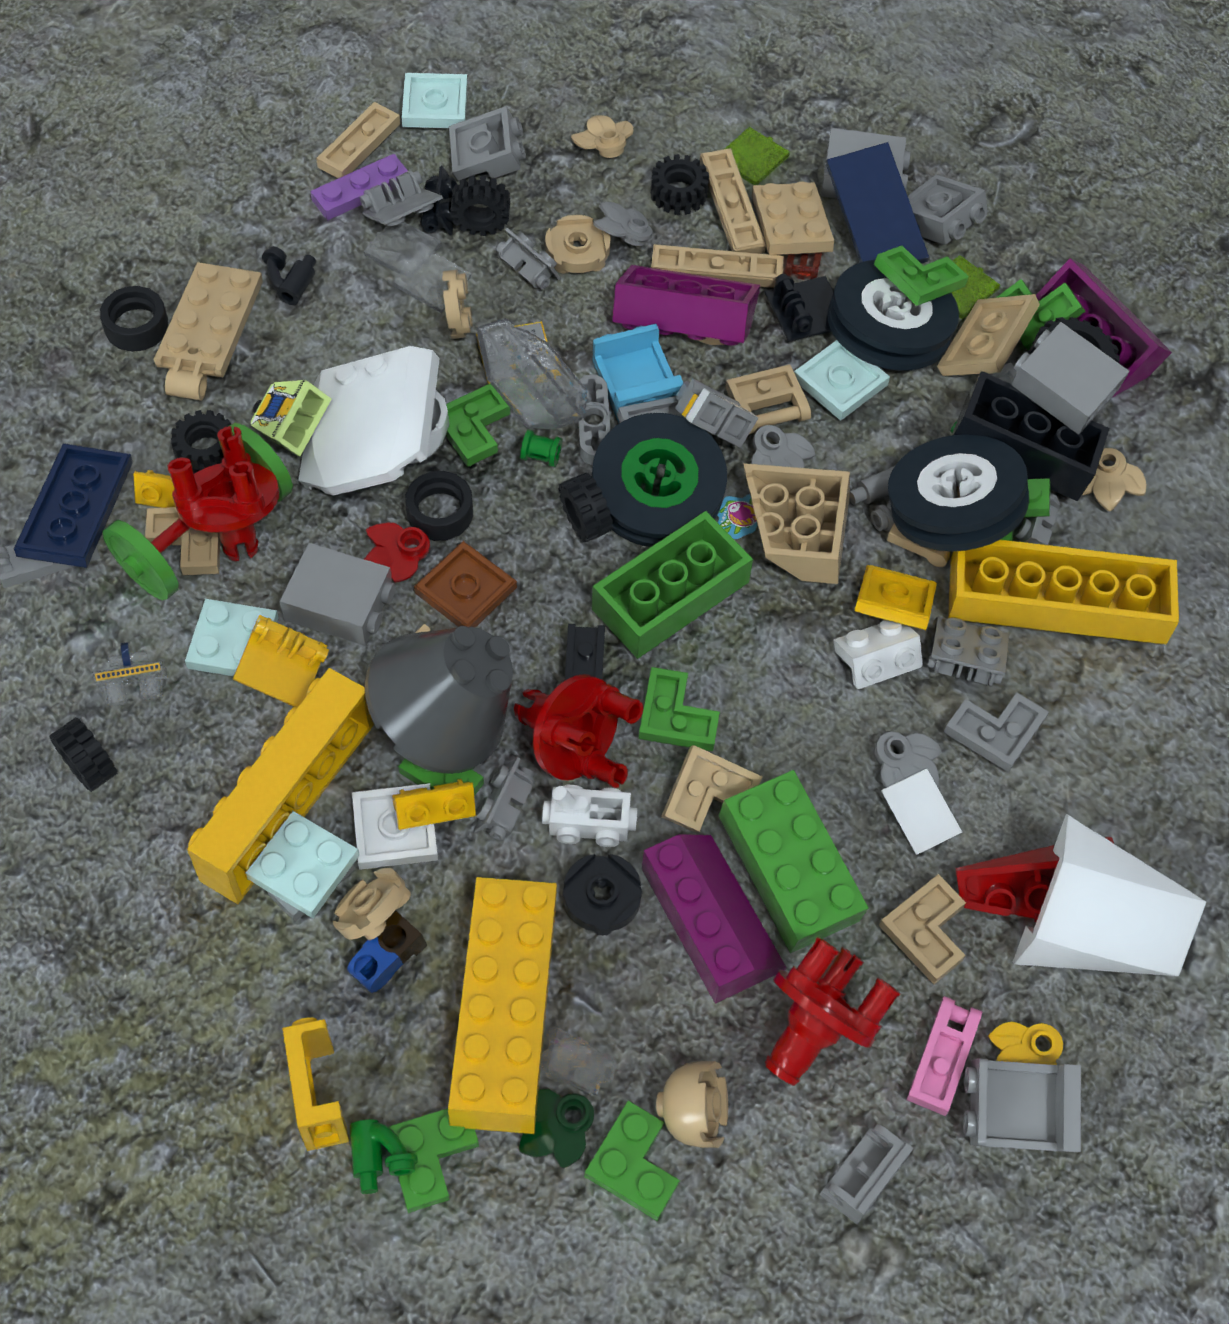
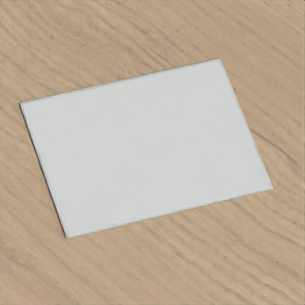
[881,769,962,855]

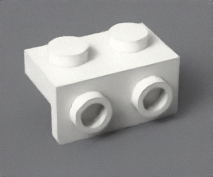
[833,620,923,689]

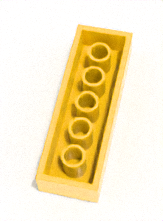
[948,540,1179,644]
[187,668,374,904]
[448,877,557,1134]

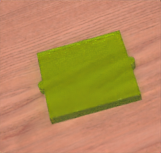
[723,127,790,185]
[951,255,1000,319]

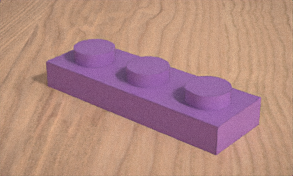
[310,154,408,221]

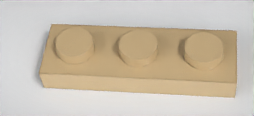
[316,102,400,178]

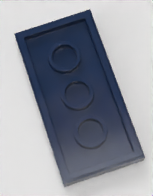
[826,142,929,263]
[14,444,133,568]

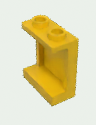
[282,1017,349,1151]

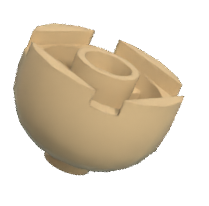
[656,1061,728,1148]

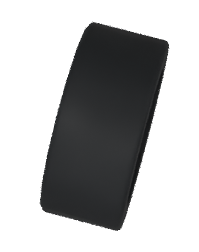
[100,286,168,352]
[405,471,473,541]

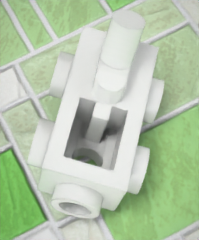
[542,785,637,847]

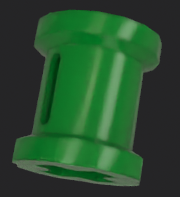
[520,429,563,467]

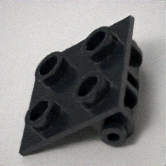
[764,274,834,342]

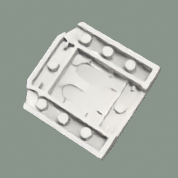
[298,346,440,496]

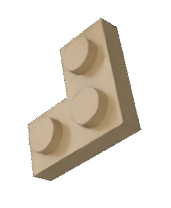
[145,507,220,575]
[661,745,763,833]
[879,874,966,985]

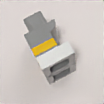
[675,378,758,448]

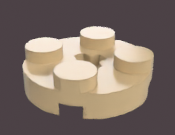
[545,215,611,274]
[442,269,473,339]
[333,868,411,940]

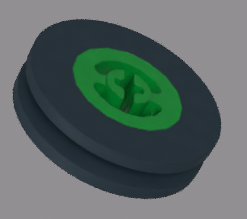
[591,413,727,547]

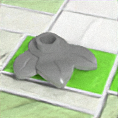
[593,202,653,246]
[751,425,815,468]
[874,731,942,788]

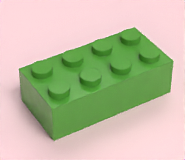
[592,511,753,659]
[718,770,869,954]

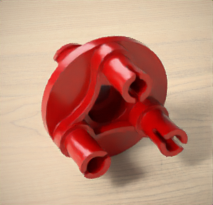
[167,426,280,561]
[514,674,643,788]
[765,936,901,1086]

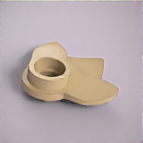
[571,115,634,158]
[1082,448,1146,511]

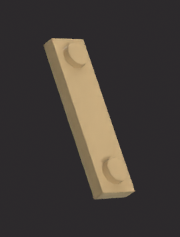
[700,148,766,254]
[651,244,784,288]

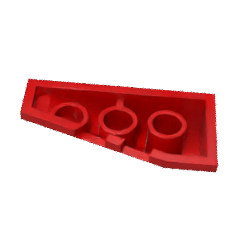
[956,837,1114,922]

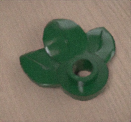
[519,1089,594,1169]

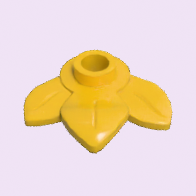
[988,1022,1063,1065]

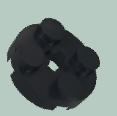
[563,854,642,936]

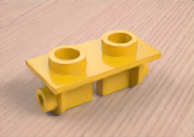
[133,470,176,508]
[392,779,476,830]

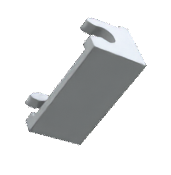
[820,1124,913,1225]

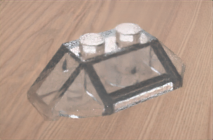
[476,318,587,429]

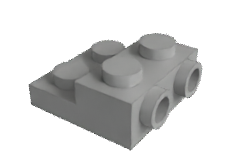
[449,106,526,181]
[908,174,988,245]

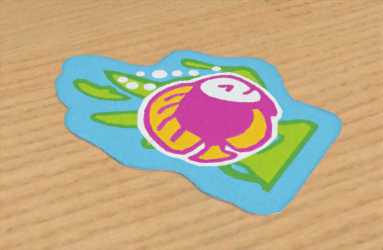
[717,494,758,539]

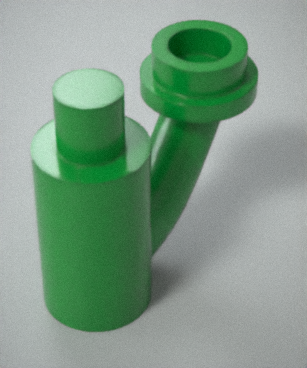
[350,1119,418,1194]

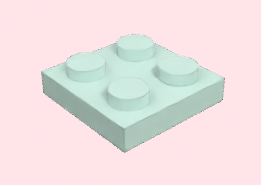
[402,73,468,128]
[794,340,890,421]
[185,599,279,676]
[246,811,360,918]

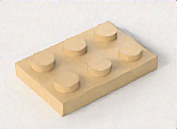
[751,182,834,255]
[937,294,1040,376]

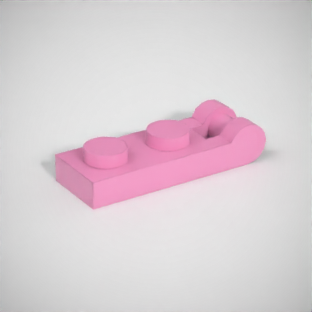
[906,996,983,1116]

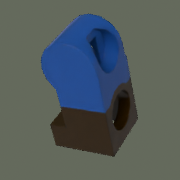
[347,911,427,993]

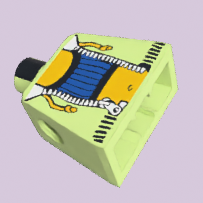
[251,380,332,457]

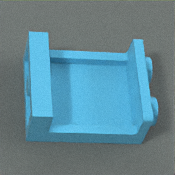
[592,324,683,423]

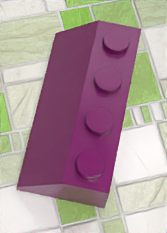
[1036,258,1172,398]
[612,265,760,345]
[642,834,787,1004]

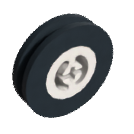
[827,260,959,371]
[888,434,1029,551]

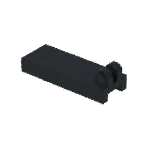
[565,623,605,680]

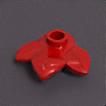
[364,523,430,583]

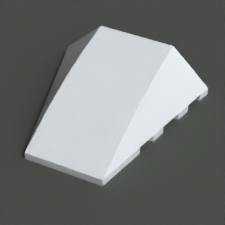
[1013,813,1206,976]

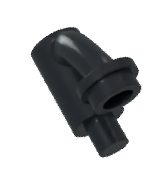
[262,246,316,305]

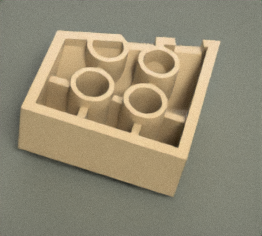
[743,463,850,584]

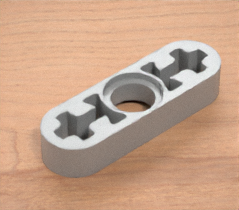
[576,375,610,465]

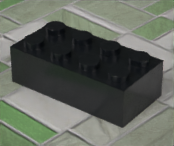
[952,371,1110,501]

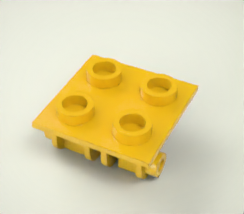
[233,615,329,707]

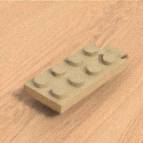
[154,262,263,401]

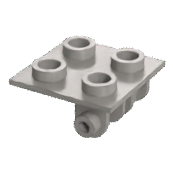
[360,170,443,226]
[927,616,1009,686]

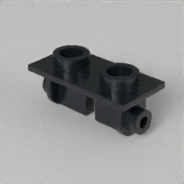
[422,166,457,236]

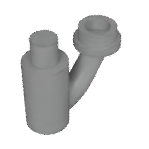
[849,466,895,531]

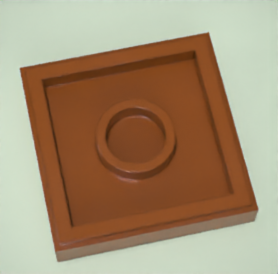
[414,541,517,627]

